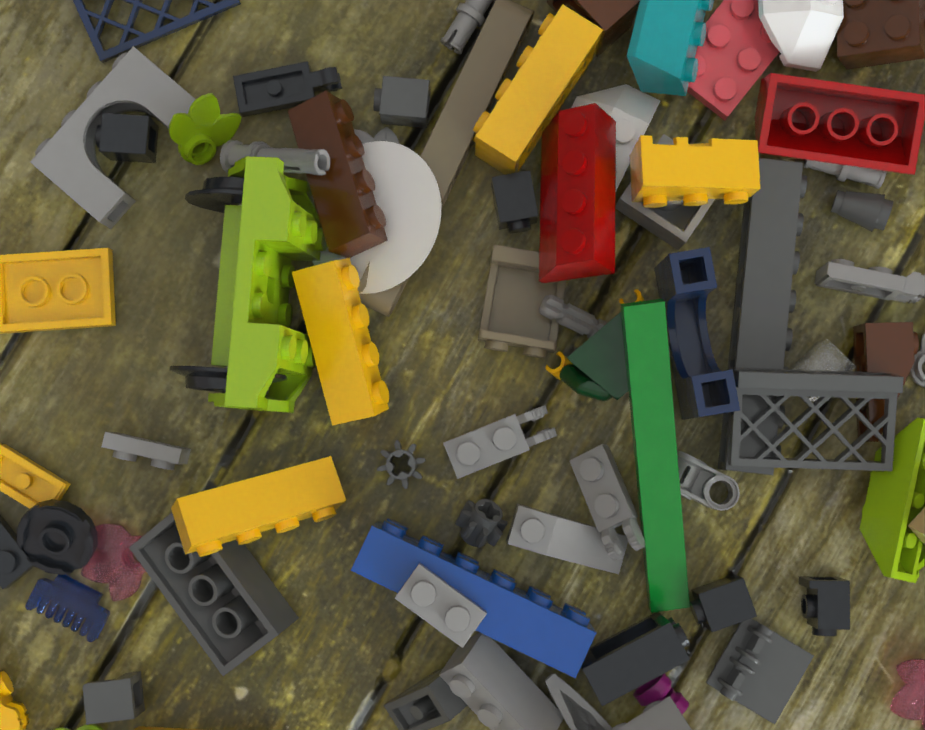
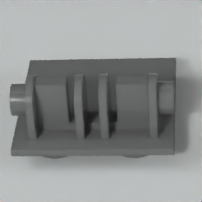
[706,618,814,724]

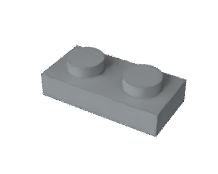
[101,432,191,470]
[395,563,487,648]

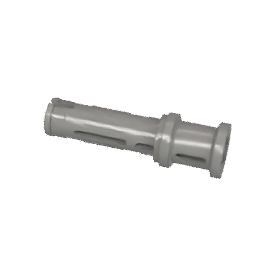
[220,140,330,175]

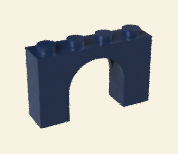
[654,247,740,420]

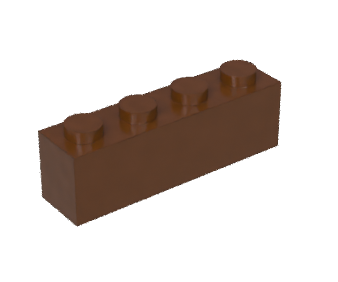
[288,91,388,258]

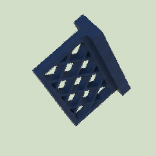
[73,0,241,63]

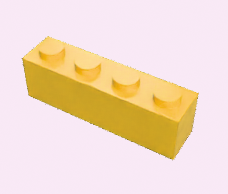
[292,258,389,425]
[171,456,346,557]

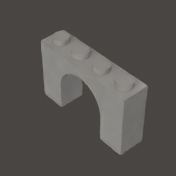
[30,46,196,229]

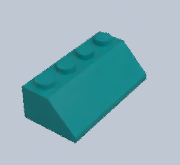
[627,0,714,96]

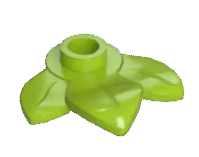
[168,93,242,165]

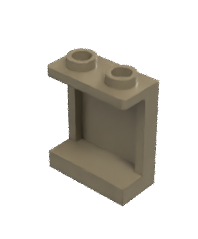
[478,245,566,358]

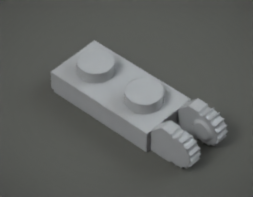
[814,259,925,304]
[443,405,557,479]
[570,444,646,561]

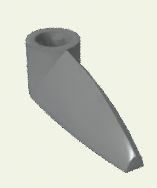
[545,673,612,730]

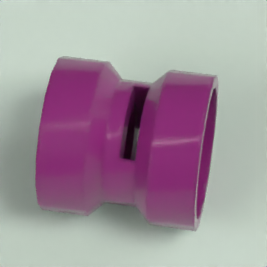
[633,673,689,714]

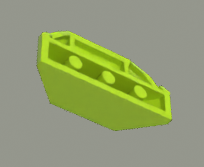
[859,417,925,583]

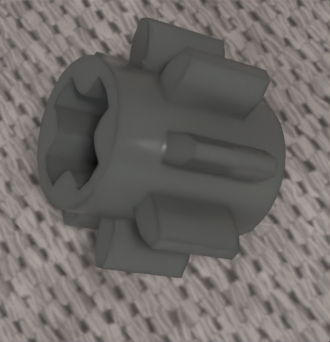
[377,440,426,489]
[455,499,508,548]

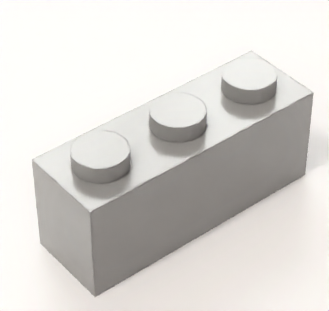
[439,633,564,730]

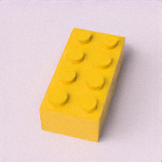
[473,4,603,175]

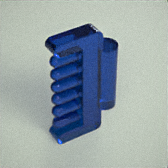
[25,574,110,642]

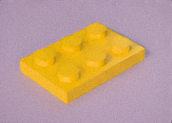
[0,248,116,334]

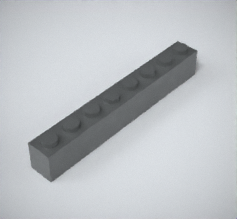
[718,158,807,475]

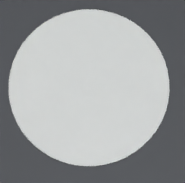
[312,141,442,294]

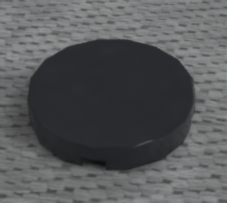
[16,499,98,575]

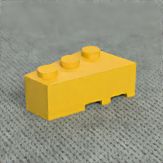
[629,135,761,208]

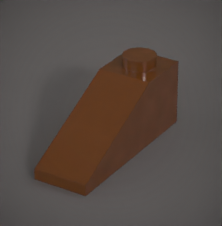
[853,322,919,442]

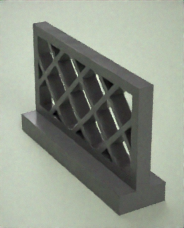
[728,367,904,471]

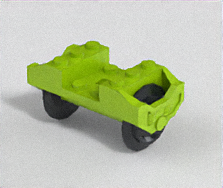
[169,156,327,413]

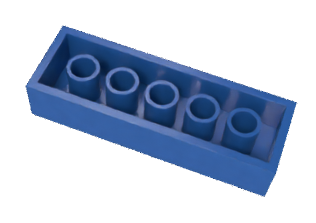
[351,518,596,679]

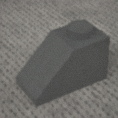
[384,667,468,730]

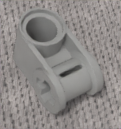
[677,450,740,511]

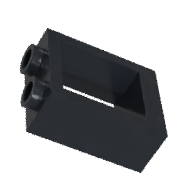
[581,612,690,706]

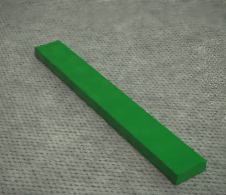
[621,298,690,613]

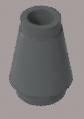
[831,190,893,232]

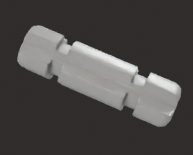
[539,295,608,338]

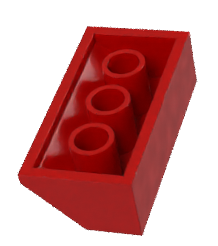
[755,73,925,175]
[539,103,616,283]

